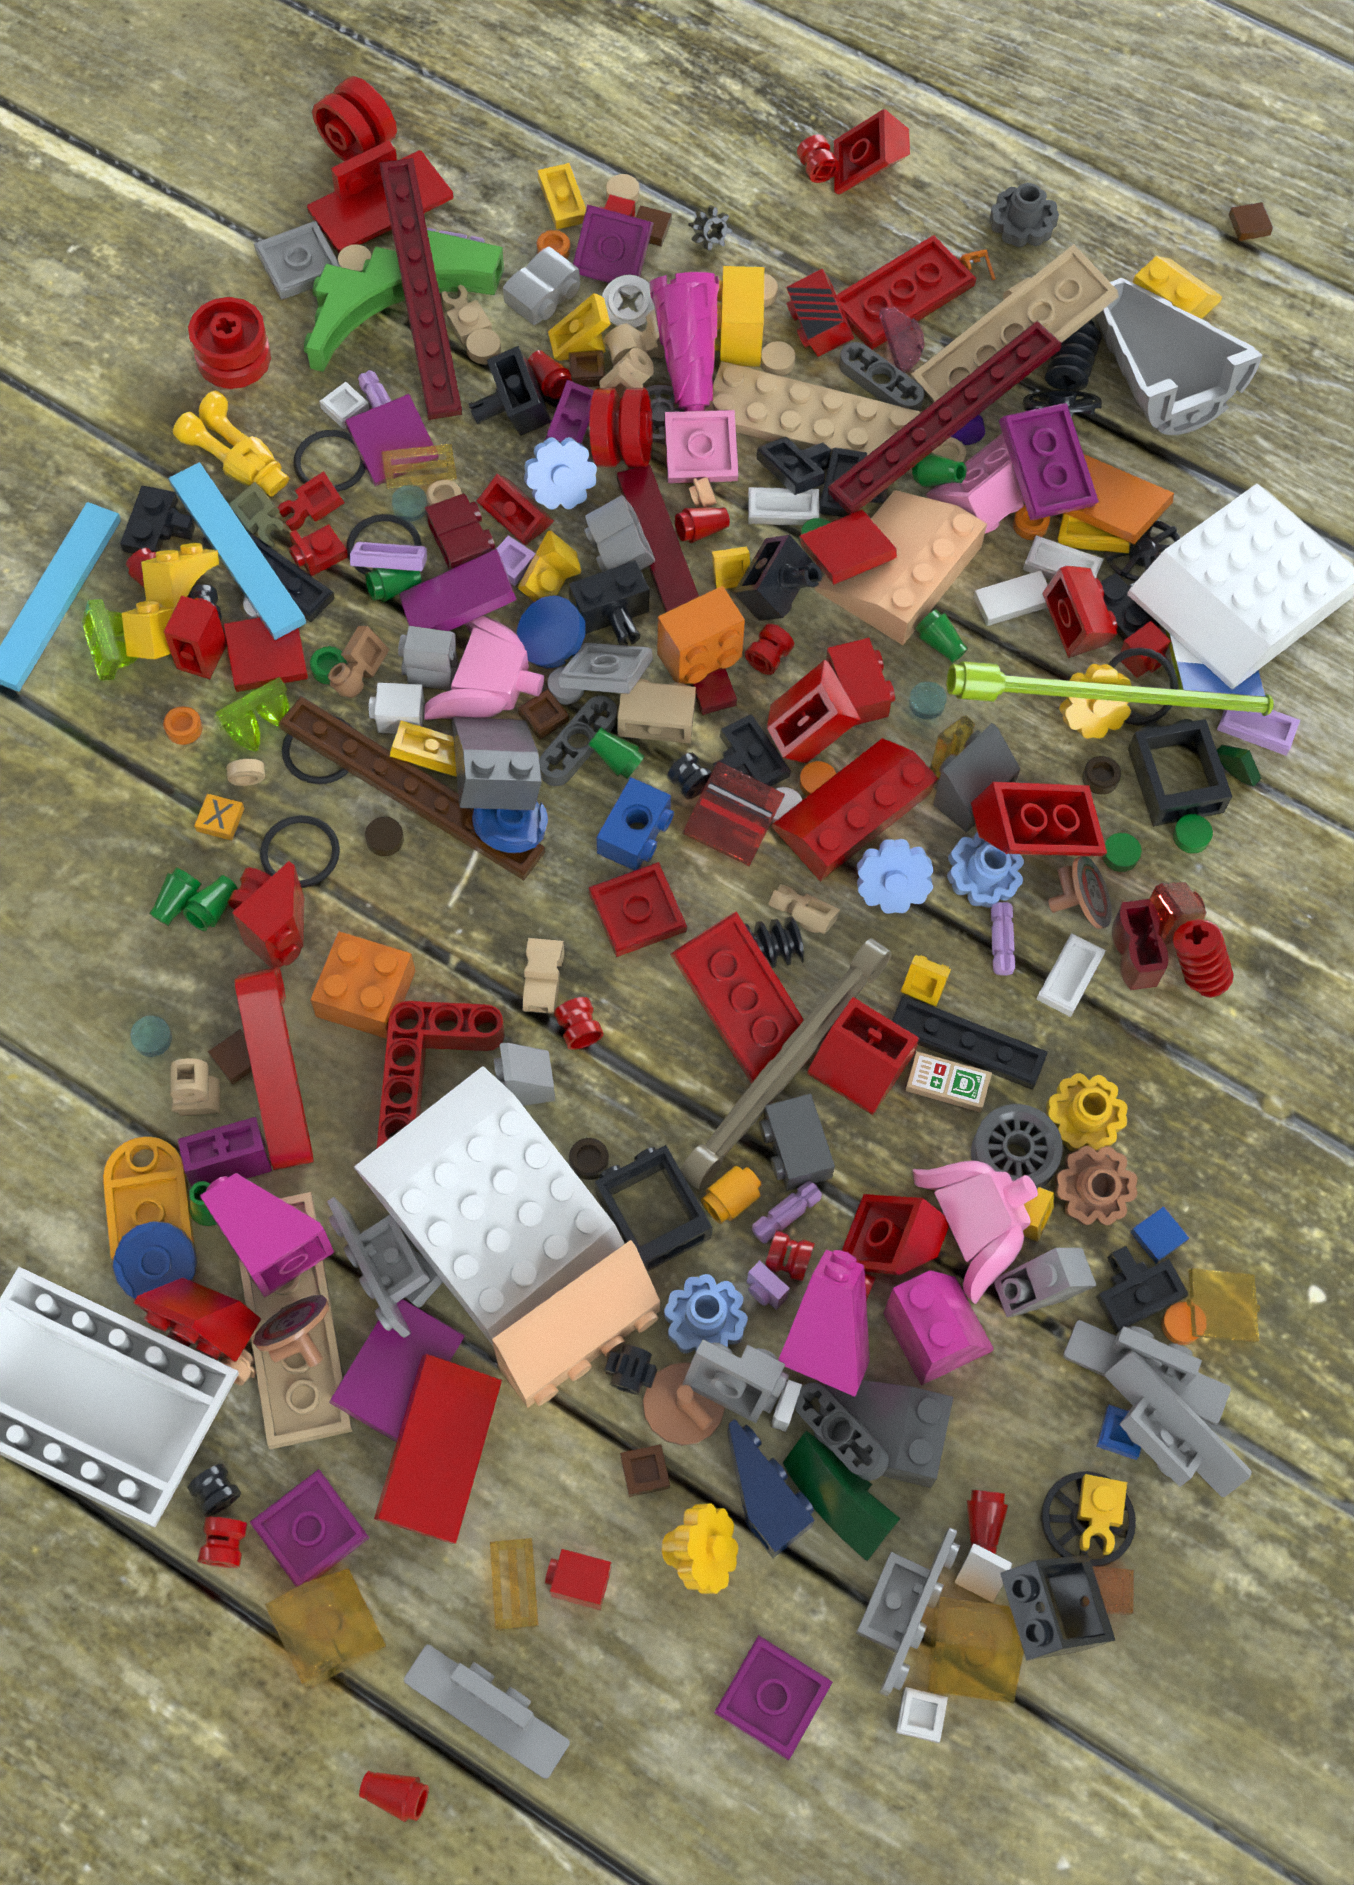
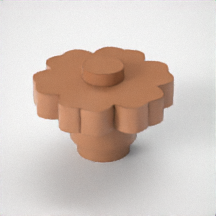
[1055,1146,1137,1225]

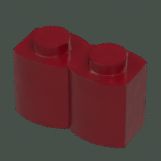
[424,493,496,570]
[1112,899,1168,990]

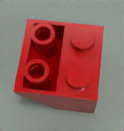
[767,660,861,764]
[807,997,919,1115]
[133,1277,261,1362]

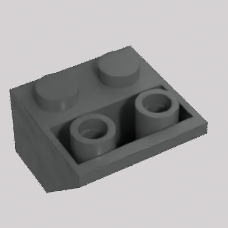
[933,723,1020,833]

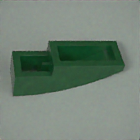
[783,1430,901,1561]

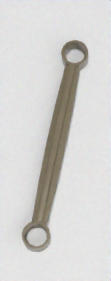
[680,938,892,1191]

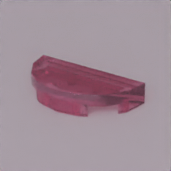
[879,308,925,373]

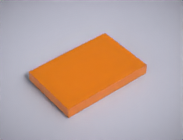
[1065,454,1174,544]

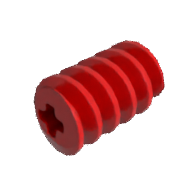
[1173,919,1234,998]

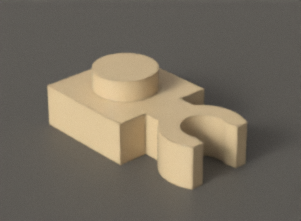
[442,285,492,345]
[769,884,840,934]

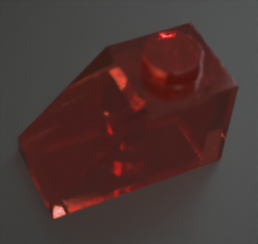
[1149,882,1207,945]

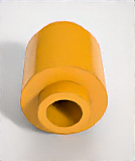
[701,1166,761,1224]

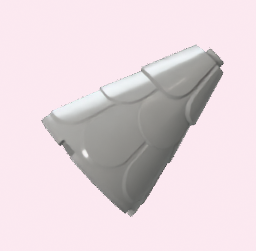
[1095,278,1263,435]

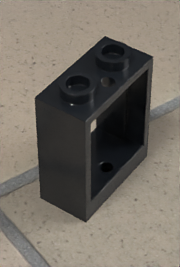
[1128,719,1232,827]
[595,1145,712,1272]
[1000,1555,1115,1661]

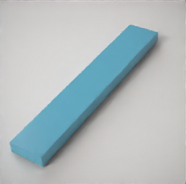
[168,462,306,640]
[0,502,121,692]

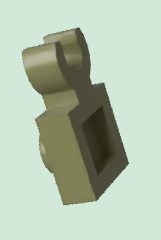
[229,482,289,547]

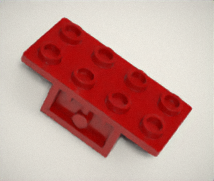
[307,140,454,253]

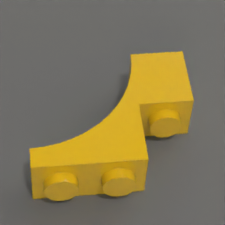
[122,543,219,660]

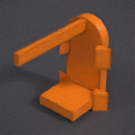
[959,250,996,280]

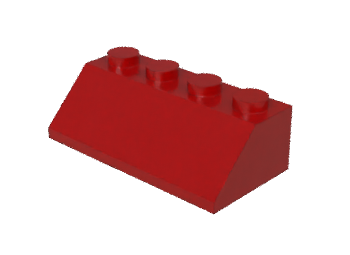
[771,738,939,882]

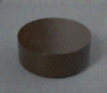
[1082,756,1121,795]
[365,817,404,856]
[569,1138,609,1180]

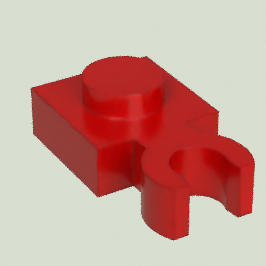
[277,471,345,531]

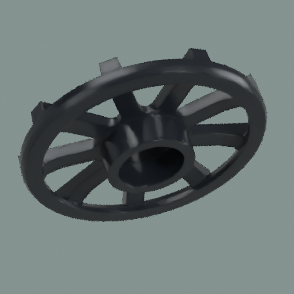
[1023,390,1102,417]
[1104,520,1181,581]
[1040,1471,1136,1568]

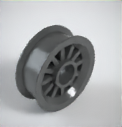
[971,1104,1063,1189]

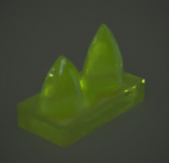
[82,599,138,681]
[214,677,290,752]

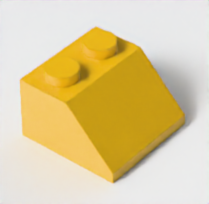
[1133,256,1222,319]

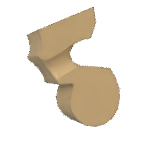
[603,309,665,365]
[599,348,654,398]
[523,938,565,1014]
[170,1058,220,1116]

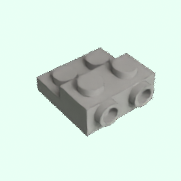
[682,1339,789,1423]

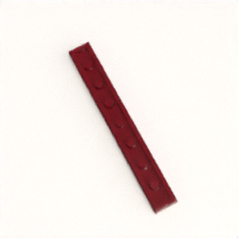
[379,158,462,420]
[828,320,1061,515]
[617,464,737,715]

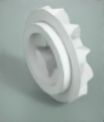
[602,275,655,328]

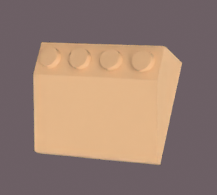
[815,490,987,645]
[492,1240,660,1408]

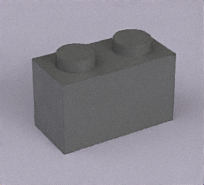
[759,1093,835,1191]

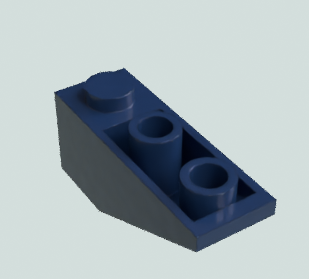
[727,1419,815,1559]

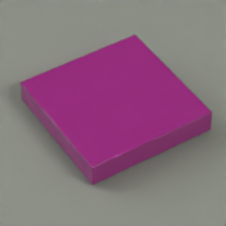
[573,204,654,283]
[345,394,439,486]
[250,1469,369,1592]
[714,1635,833,1761]

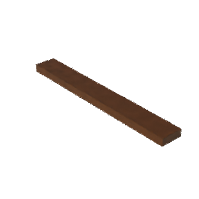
[279,696,545,881]

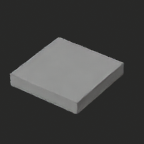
[254,221,340,300]
[558,643,653,694]

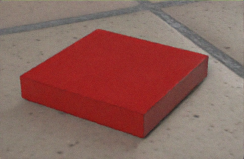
[799,510,897,585]
[224,618,308,692]
[588,862,687,957]

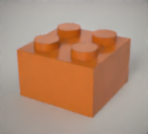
[657,586,745,685]
[310,931,416,1039]

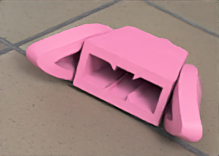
[424,615,544,720]
[912,1161,1038,1304]

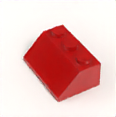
[971,782,1107,856]

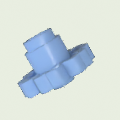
[524,437,597,510]
[947,832,1024,908]
[857,839,933,914]
[664,1274,748,1353]

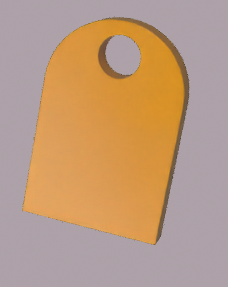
[103,1137,195,1261]

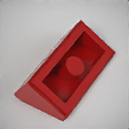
[476,473,555,545]

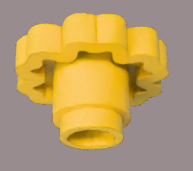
[1059,664,1131,739]
[1046,1073,1128,1152]
[662,1504,738,1594]

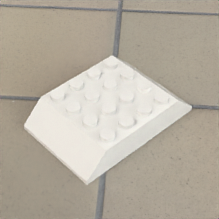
[1127,484,1354,690]
[354,1066,625,1347]
[0,1267,239,1528]

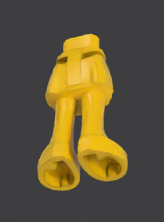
[173,390,289,497]

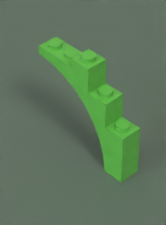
[304,230,504,372]

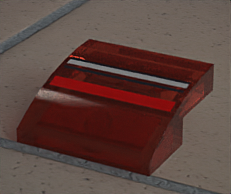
[682,761,785,867]

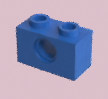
[596,777,674,871]

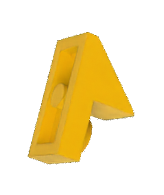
[548,293,611,361]
[517,531,581,602]

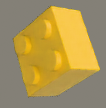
[715,266,765,367]

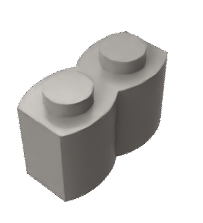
[503,247,580,325]
[584,495,655,572]
[398,626,458,691]

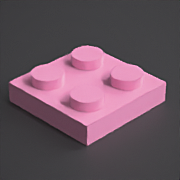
[664,410,738,483]

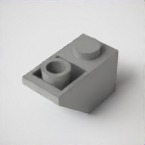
[494,1043,555,1106]
[994,1248,1097,1317]

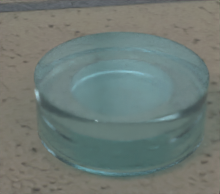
[391,485,428,522]
[909,682,947,720]
[130,1016,172,1057]

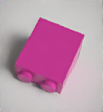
[200,1173,334,1298]
[778,1249,870,1397]
[883,1270,994,1386]

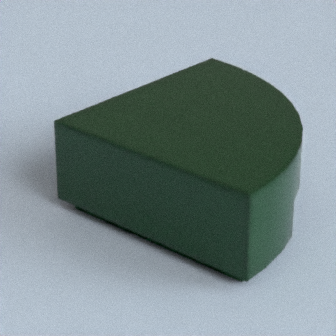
[1217,744,1262,787]

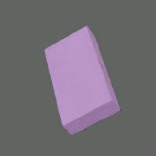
[350,542,427,571]
[1217,710,1300,756]

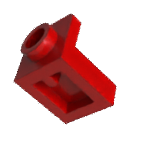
[288,524,348,576]

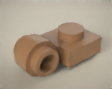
[328,626,390,698]

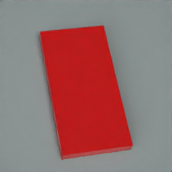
[837,235,977,350]
[670,911,804,1084]
[374,1354,502,1544]

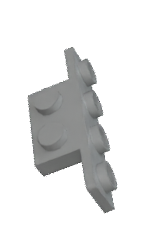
[327,1197,430,1338]
[1063,1320,1231,1425]
[1105,1350,1252,1497]
[856,1527,960,1696]
[404,1645,570,1779]

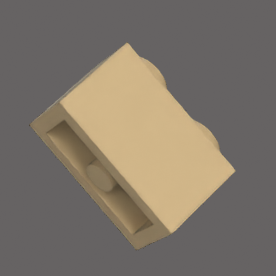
[618,679,696,744]

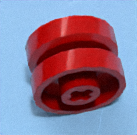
[312,76,397,161]
[188,297,271,389]
[589,388,653,468]

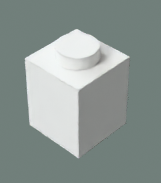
[369,683,425,734]

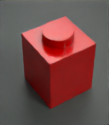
[545,1549,612,1611]

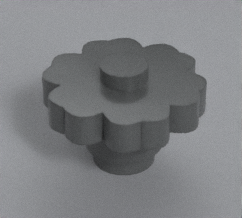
[990,183,1059,247]

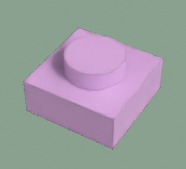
[496,535,536,586]
[747,1260,790,1310]

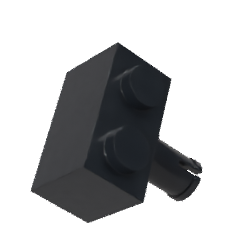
[469,346,552,436]
[733,534,822,621]
[569,560,650,646]

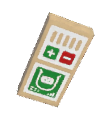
[905,1051,992,1112]

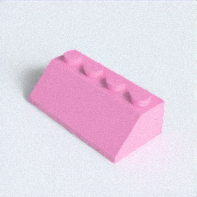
[926,434,1024,534]

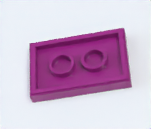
[999,403,1099,520]
[399,549,517,631]
[329,1299,464,1442]

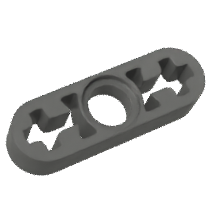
[839,342,924,411]
[539,696,617,786]
[795,1382,889,1481]

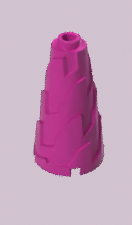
[649,272,719,412]

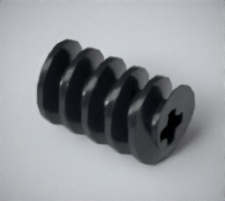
[1044,320,1102,391]
[745,916,804,968]

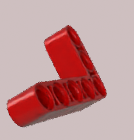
[235,967,314,1170]
[376,1001,505,1149]

